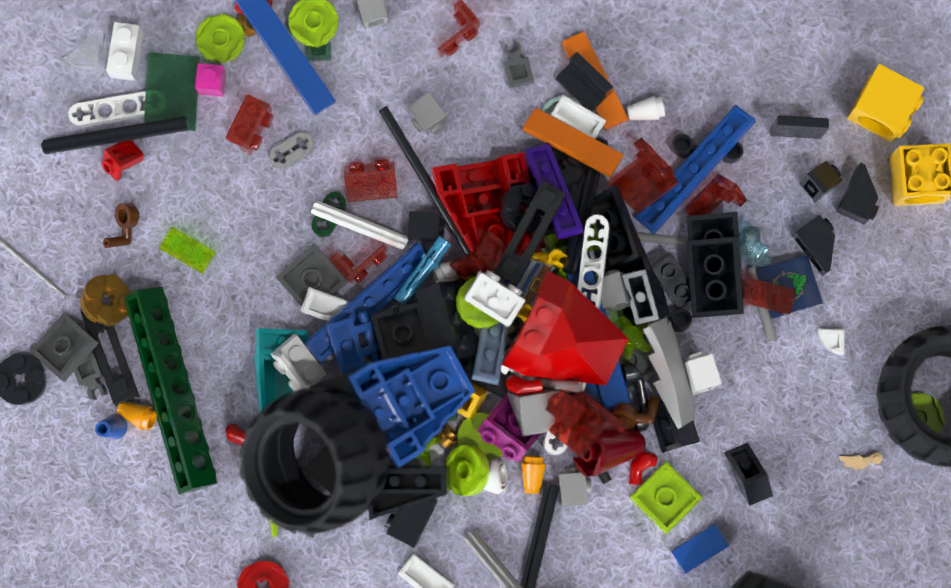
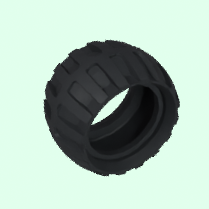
[876,325,951,467]
[239,388,390,533]

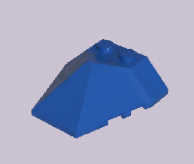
[347,346,475,468]

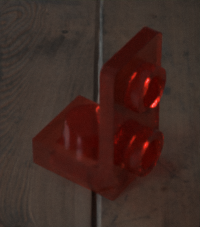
[437,0,480,58]
[684,174,747,216]
[449,230,508,279]
[329,244,388,284]
[742,277,795,315]

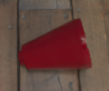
[571,424,646,477]

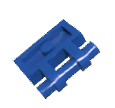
[326,311,382,374]

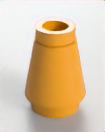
[117,401,157,430]
[521,456,546,494]

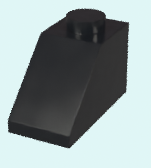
[799,161,843,203]
[837,162,879,224]
[792,215,835,277]
[622,269,670,325]
[724,443,773,506]
[384,499,438,548]

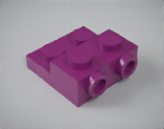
[477,394,541,463]

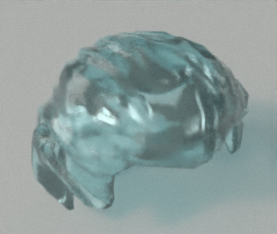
[739,225,772,268]

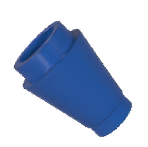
[95,414,128,440]

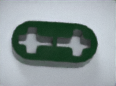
[311,192,347,238]

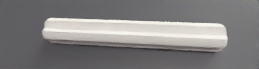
[311,201,408,249]

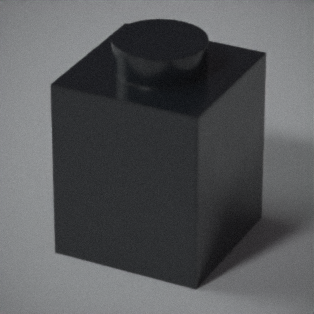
[408,211,445,242]

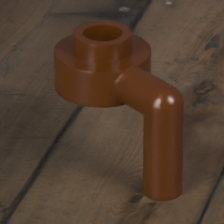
[103,202,140,248]
[610,397,659,429]

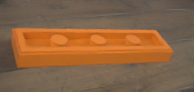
[561,31,628,131]
[522,108,624,178]

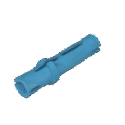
[394,236,452,306]

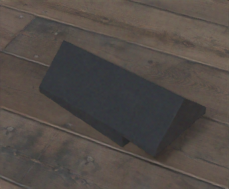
[589,185,657,280]
[686,211,744,318]

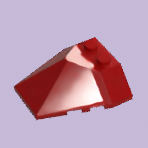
[431,152,529,264]
[502,271,629,385]

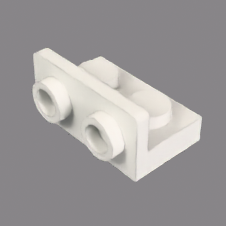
[464,270,526,327]
[271,334,326,391]

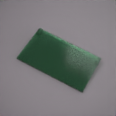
[144,52,200,131]

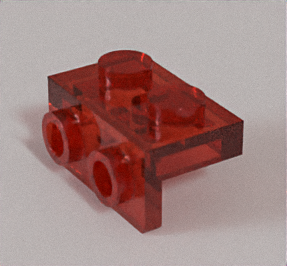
[225,95,274,155]
[344,159,398,202]

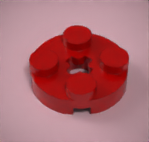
[237,561,290,588]

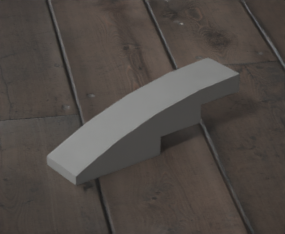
[643,318,695,429]

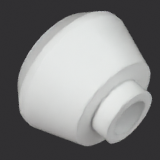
[484,458,507,494]

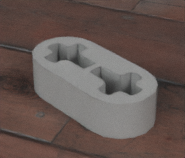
[269,133,314,170]

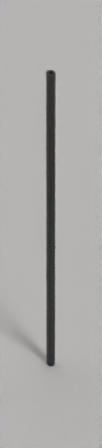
[379,106,612,484]

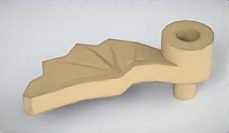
[838,452,882,470]

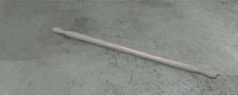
[0,237,67,298]

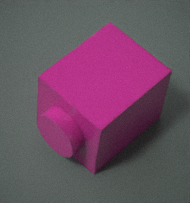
[195,63,227,97]

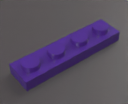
[525,143,583,240]

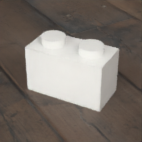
[106,22,144,81]
[684,352,722,396]

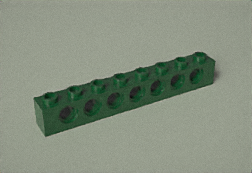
[124,287,218,495]

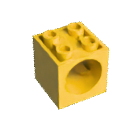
[847,64,925,142]
[889,143,951,206]

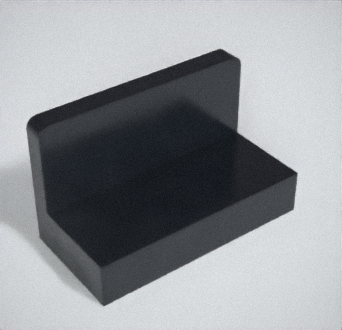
[556,52,613,112]
[653,398,700,453]

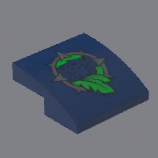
[756,255,823,319]

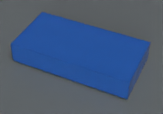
[671,524,729,574]

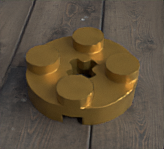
[80,274,131,327]

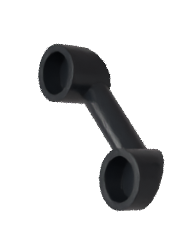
[672,134,744,164]
[620,306,692,333]
[621,362,649,432]

